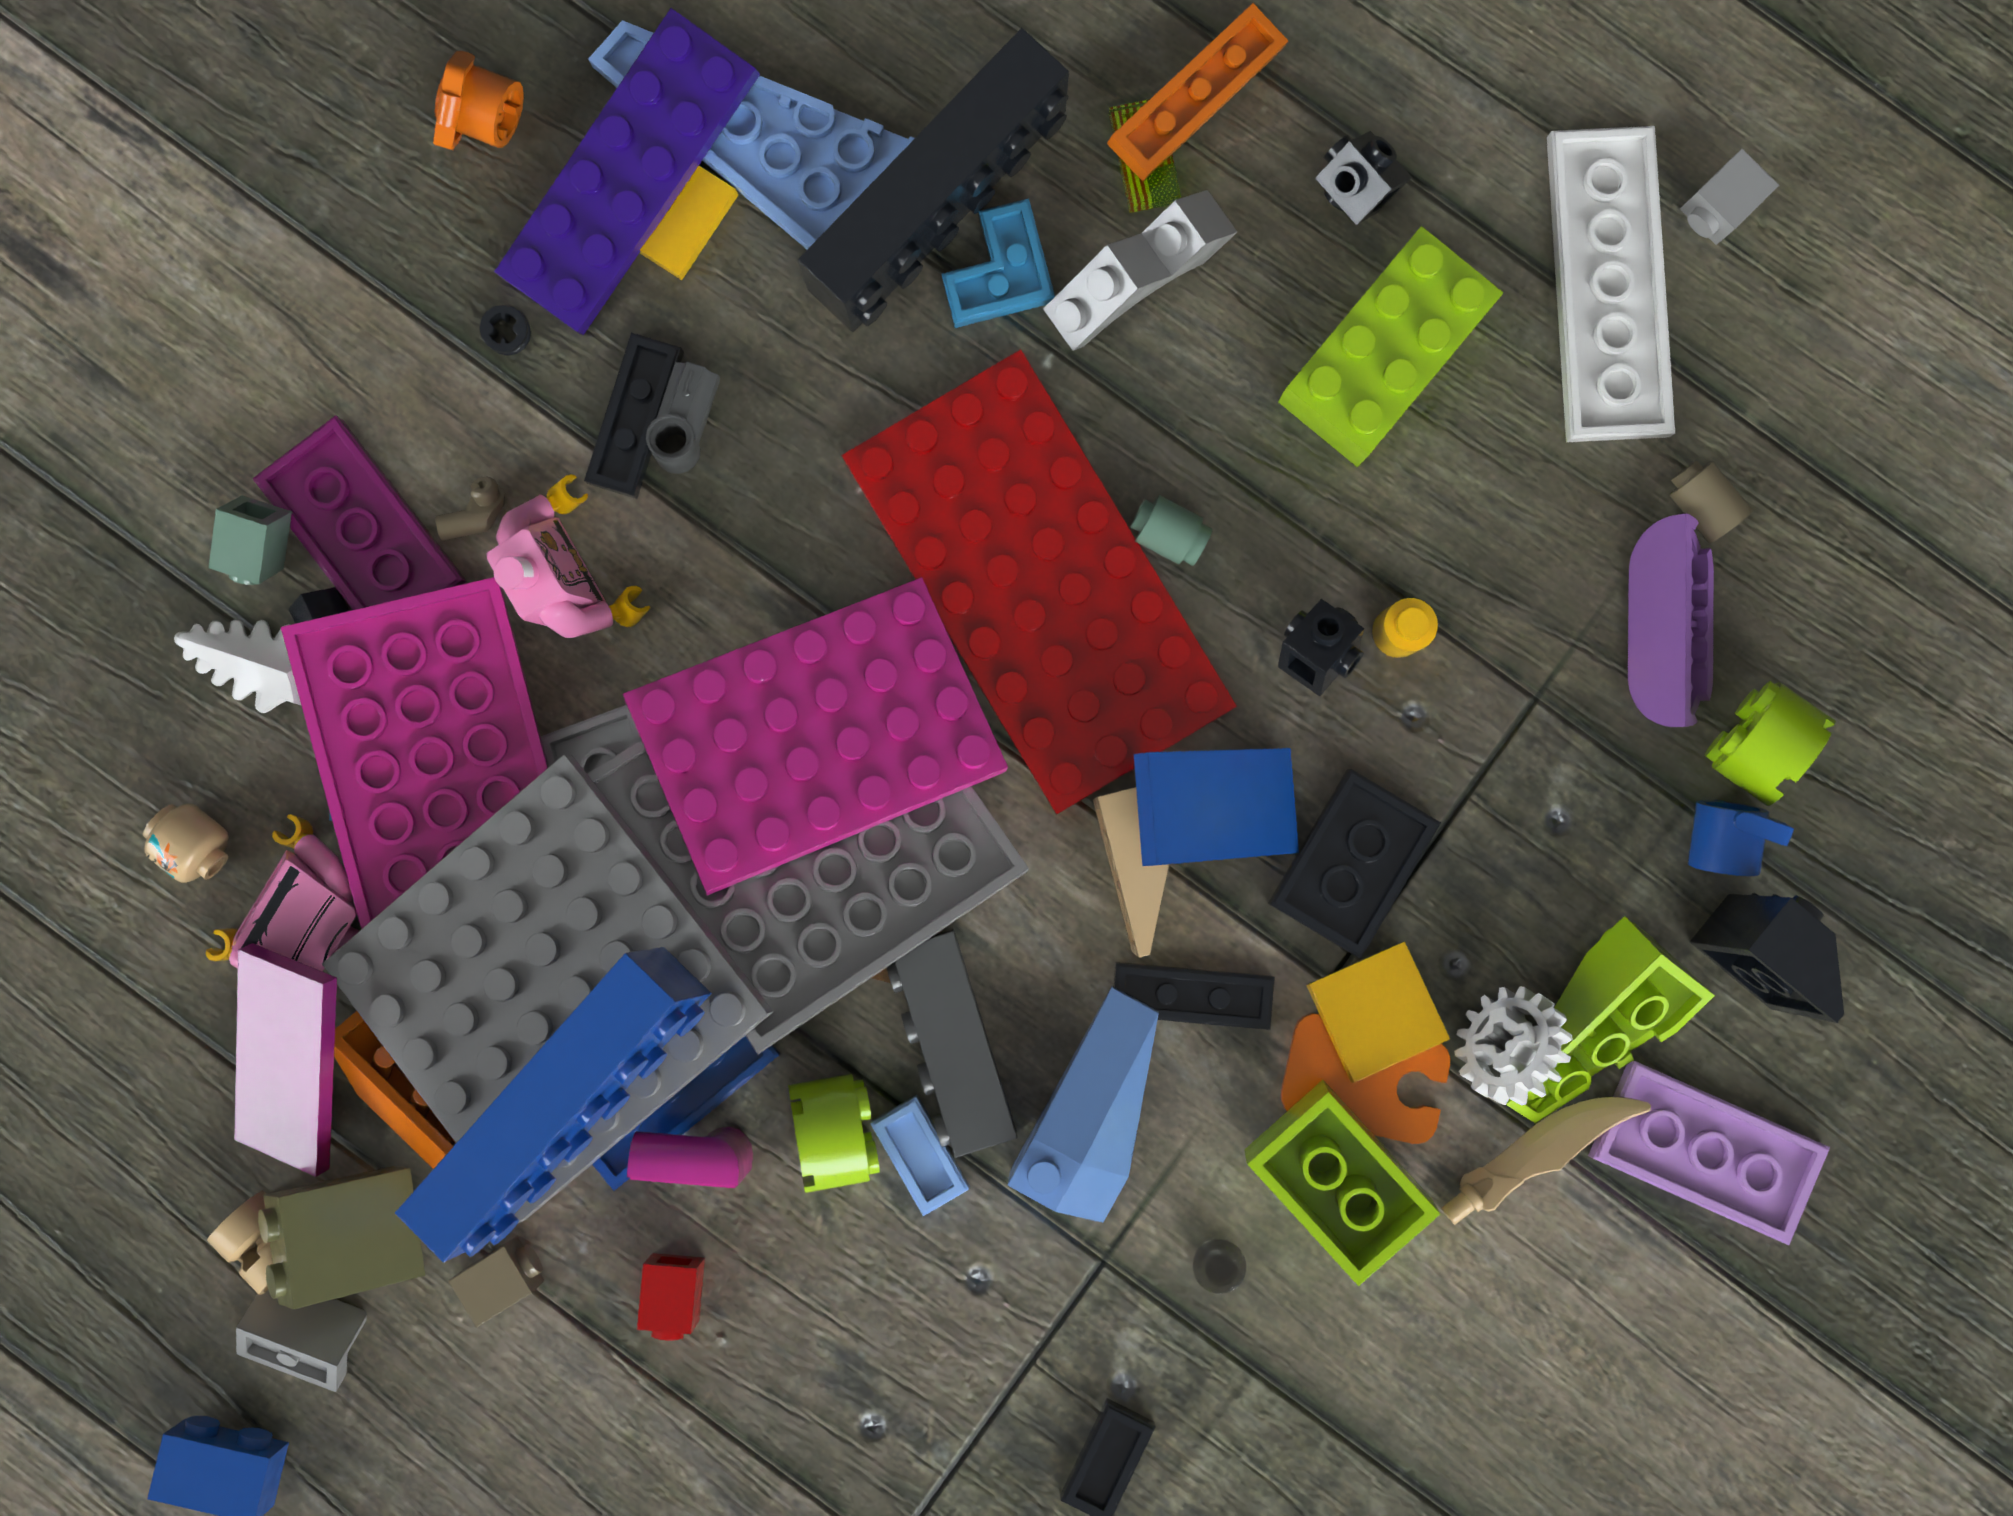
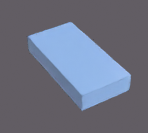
[870,1095,970,1216]

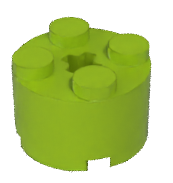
[1704,681,1836,806]
[788,1074,880,1193]

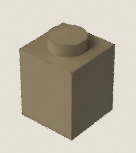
[448,1236,544,1328]

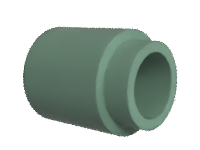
[1130,495,1213,566]

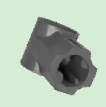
[646,362,720,474]

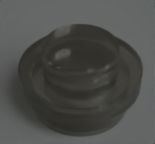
[1192,1239,1246,1294]

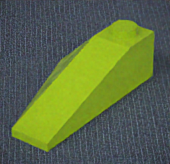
[1506,916,1715,1123]

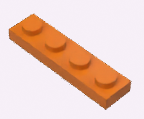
[1107,3,1289,182]

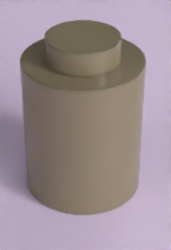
[1669,460,1753,544]

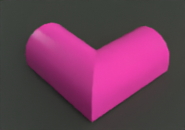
[627,1127,753,1188]

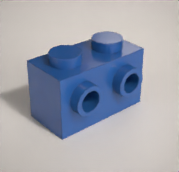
[147,1416,289,1516]

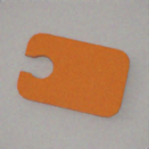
[1281,1013,1450,1144]

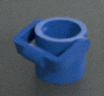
[1688,800,1795,876]

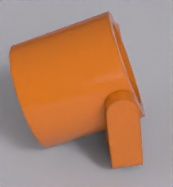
[433,51,524,150]

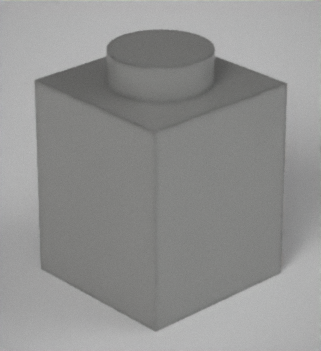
[1680,149,1779,245]

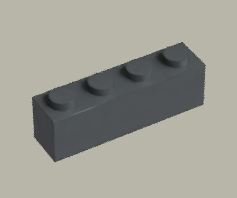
[886,930,1017,1158]

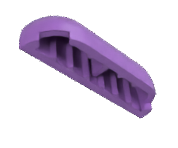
[1628,513,1714,727]

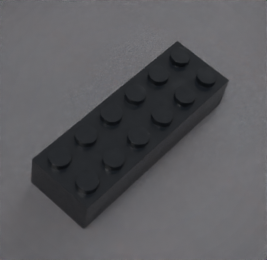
[798,28,1069,332]

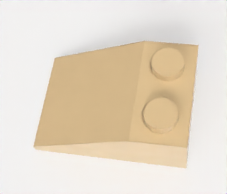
[1093,787,1169,958]

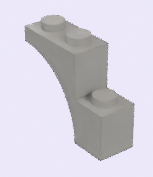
[1043,190,1237,351]

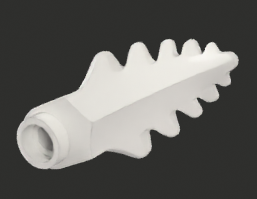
[174,619,301,713]

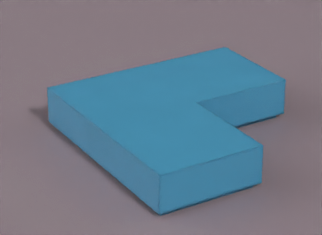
[941,198,1055,328]

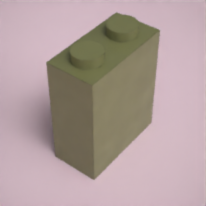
[258,1166,425,1310]

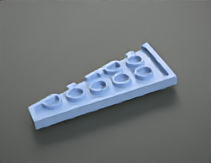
[588,20,915,249]

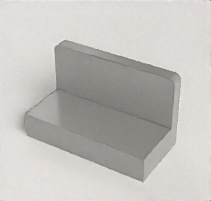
[236,1290,367,1392]

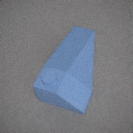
[1007,986,1159,1223]

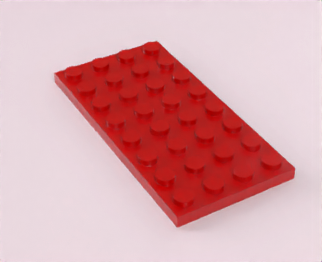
[841,349,1237,815]

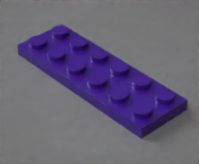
[494,8,760,335]

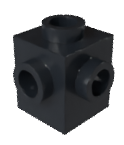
[1315,131,1412,225]
[1278,599,1365,696]

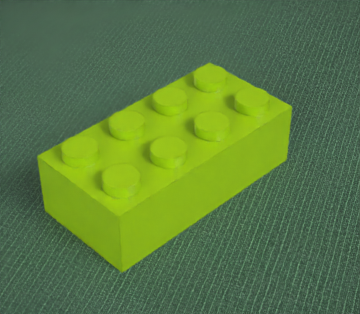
[1278,226,1503,467]

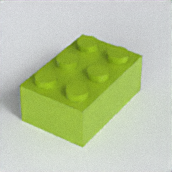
[1244,1080,1441,1286]

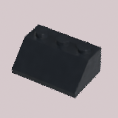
[1690,893,1844,1023]

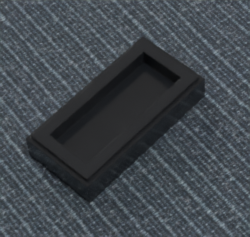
[1060,1398,1156,1516]

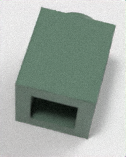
[208,495,292,585]

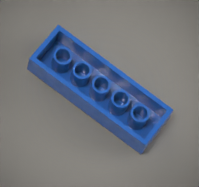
[395,947,711,1263]

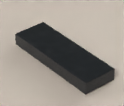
[584,332,684,499]
[1113,962,1275,1030]

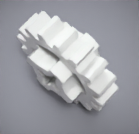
[1454,986,1573,1105]

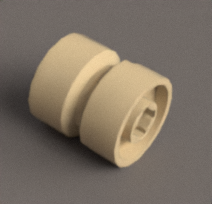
[207,1190,273,1295]

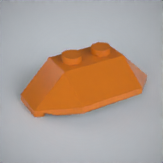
[334,1011,456,1169]

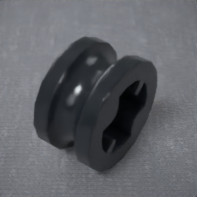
[479,305,531,356]

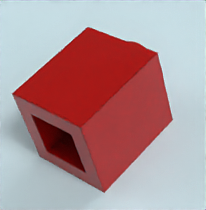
[637,1253,705,1341]

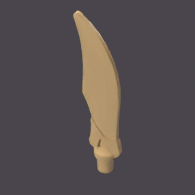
[1441,1097,1651,1226]

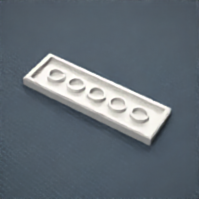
[1547,126,1675,442]

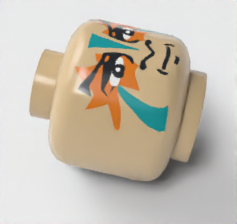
[143,804,229,883]

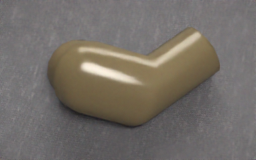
[436,477,505,541]

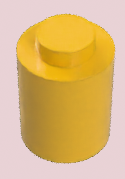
[1372,598,1438,658]

